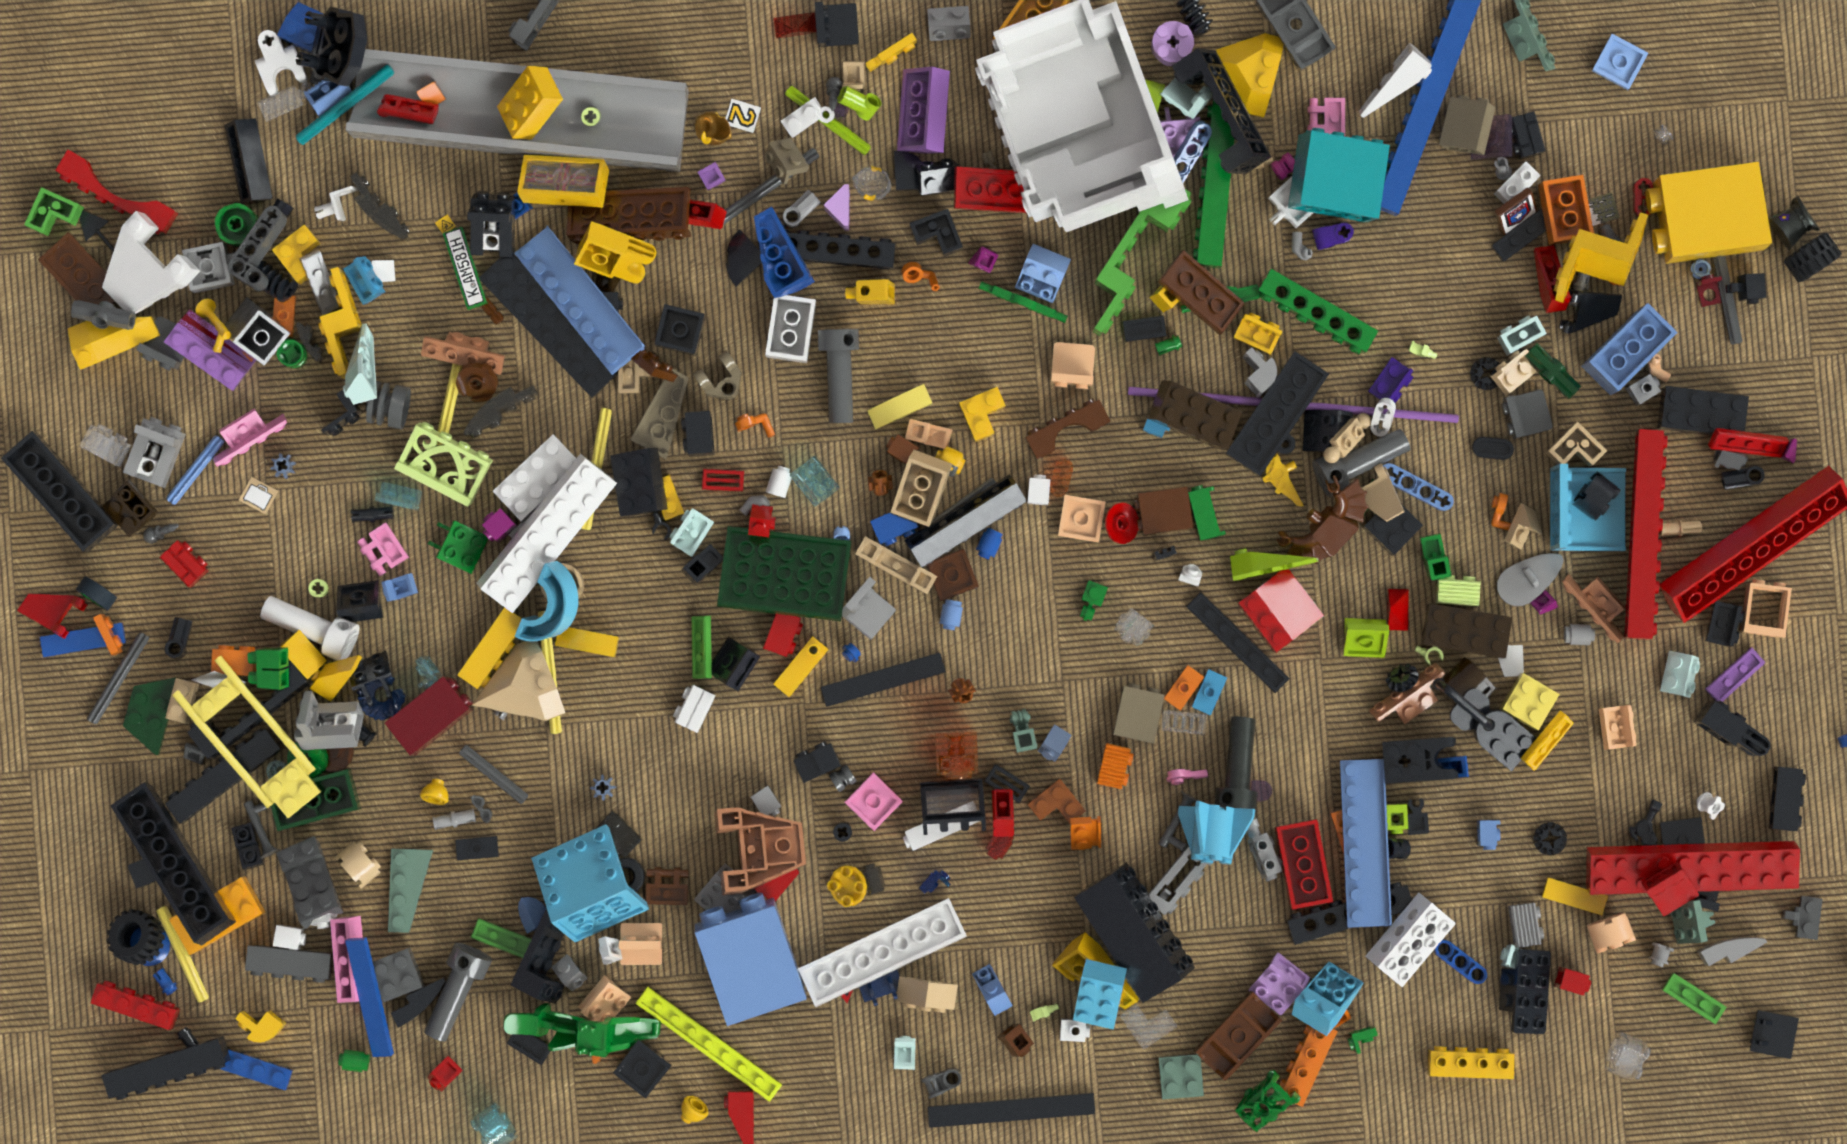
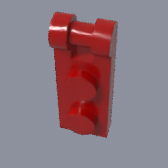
[377,94,439,124]

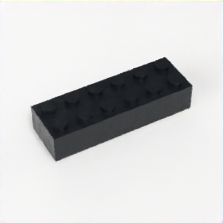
[1,431,119,553]

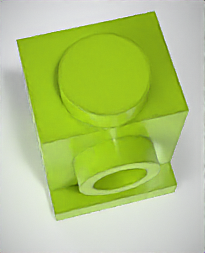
[1386,804,1408,834]

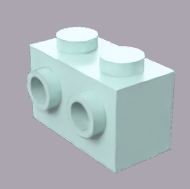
[1497,315,1547,356]

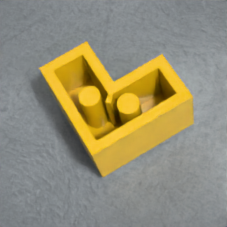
[272,224,321,285]
[959,386,1006,442]

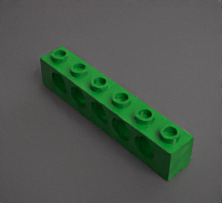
[1257,269,1378,355]

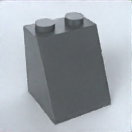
[225,297,290,366]

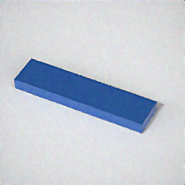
[40,623,126,657]

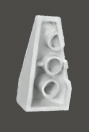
[1359,43,1432,118]

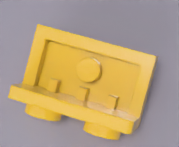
[1233,313,1282,355]

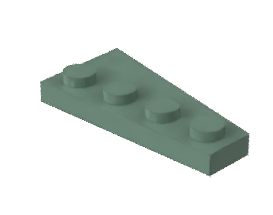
[388,849,434,933]

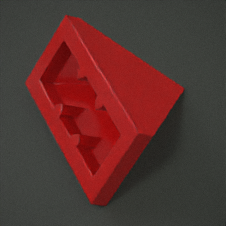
[1387,589,1409,631]

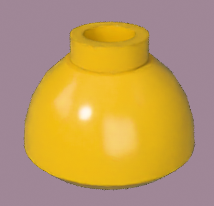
[420,779,449,805]
[681,1096,709,1124]

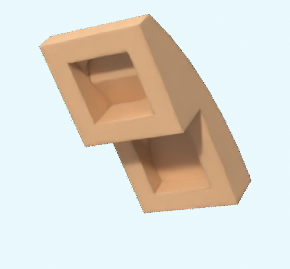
[905,419,953,449]

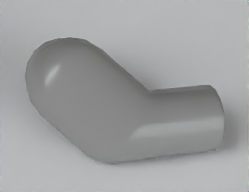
[1292,232,1313,260]
[739,495,770,516]

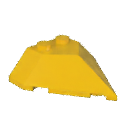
[1216,33,1284,118]

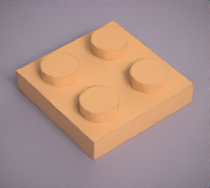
[1058,495,1106,543]

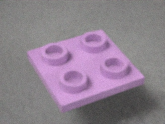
[1160,107,1202,158]

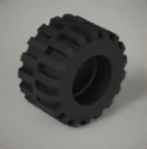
[1784,233,1842,282]
[106,909,165,965]

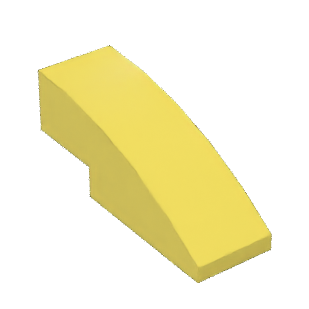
[868,384,932,430]

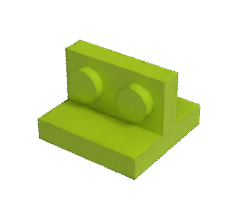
[1343,618,1389,658]

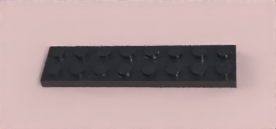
[479,255,618,398]

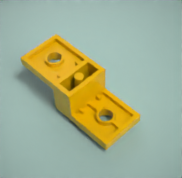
[318,267,362,379]

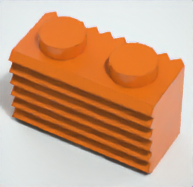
[1097,743,1134,789]

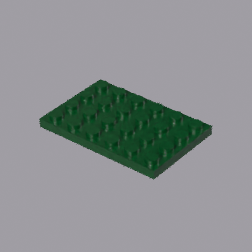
[717,526,851,622]

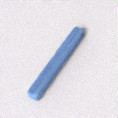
[166,435,224,505]

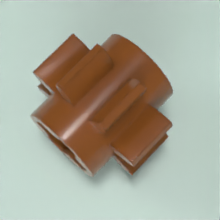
[868,470,893,496]
[948,678,976,703]

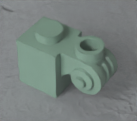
[1009,708,1037,753]

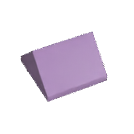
[824,184,850,231]

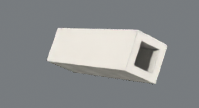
[903,801,980,851]

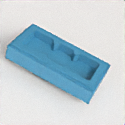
[1192,669,1227,716]

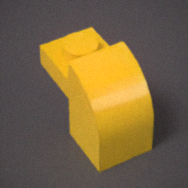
[235,1010,286,1042]

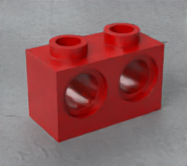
[1554,966,1591,996]

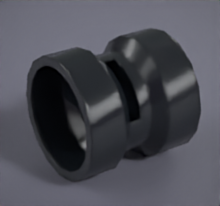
[1388,838,1411,859]

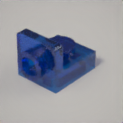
[919,869,951,894]

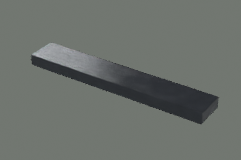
[1186,592,1290,694]
[821,653,946,707]

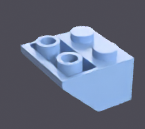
[1015,244,1071,303]

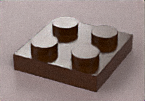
[631,350,678,382]

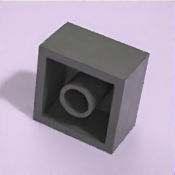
[373,947,425,1003]

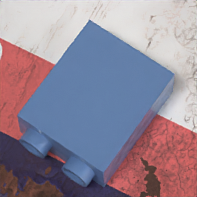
[695,893,807,1026]

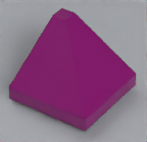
[968,246,998,273]
[1781,438,1797,464]
[1530,590,1558,615]

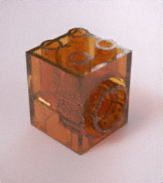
[935,732,978,779]

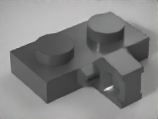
[1782,896,1823,940]

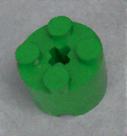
[215,203,258,247]

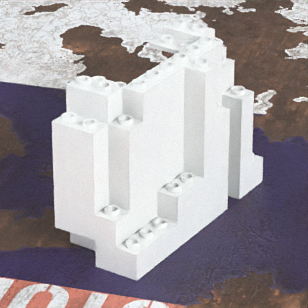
[975,0,1189,232]

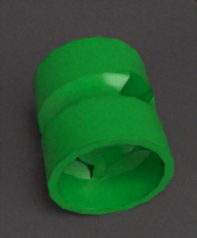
[277,340,308,369]

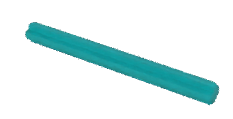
[296,64,394,145]

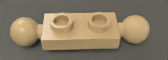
[1323,413,1371,463]

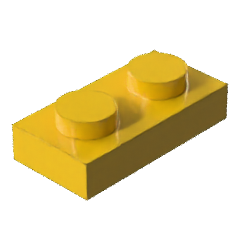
[661,475,684,521]

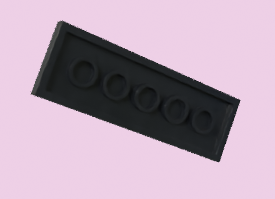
[1226,351,1329,477]

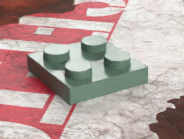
[1158,1054,1204,1100]

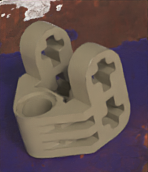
[693,350,742,400]

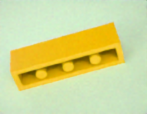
[458,607,522,690]

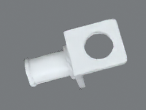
[314,186,358,221]

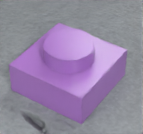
[698,162,726,191]

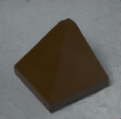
[595,273,621,292]

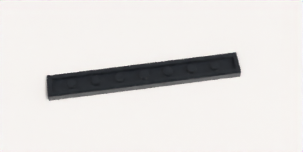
[928,1093,1095,1128]

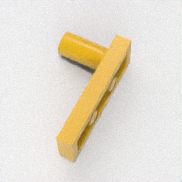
[773,636,829,697]

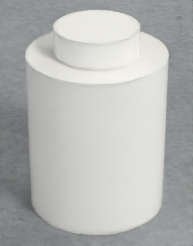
[766,466,793,498]

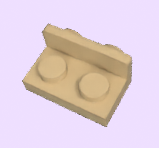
[1491,348,1537,396]

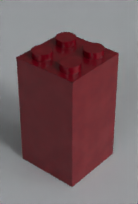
[384,676,474,756]

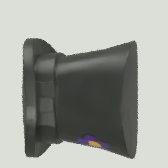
[1768,196,1820,250]

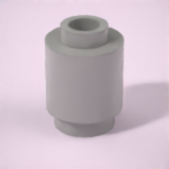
[1564,624,1595,645]

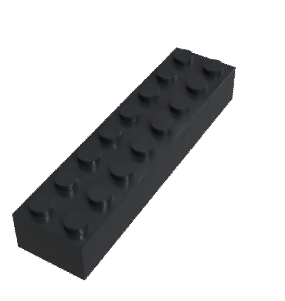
[110,782,236,945]

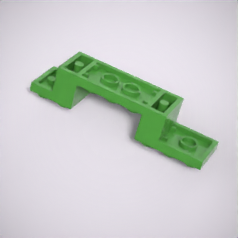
[1093,189,1192,337]

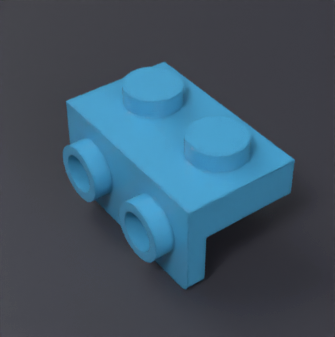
[343,256,385,305]

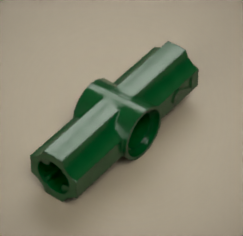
[1524,343,1582,399]

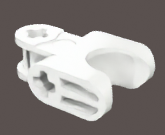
[255,30,308,96]

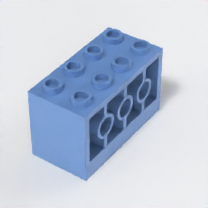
[1581,303,1678,395]

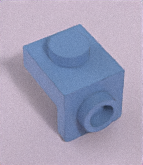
[381,573,418,601]

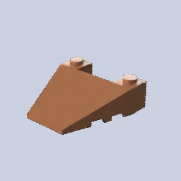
[714,807,806,895]

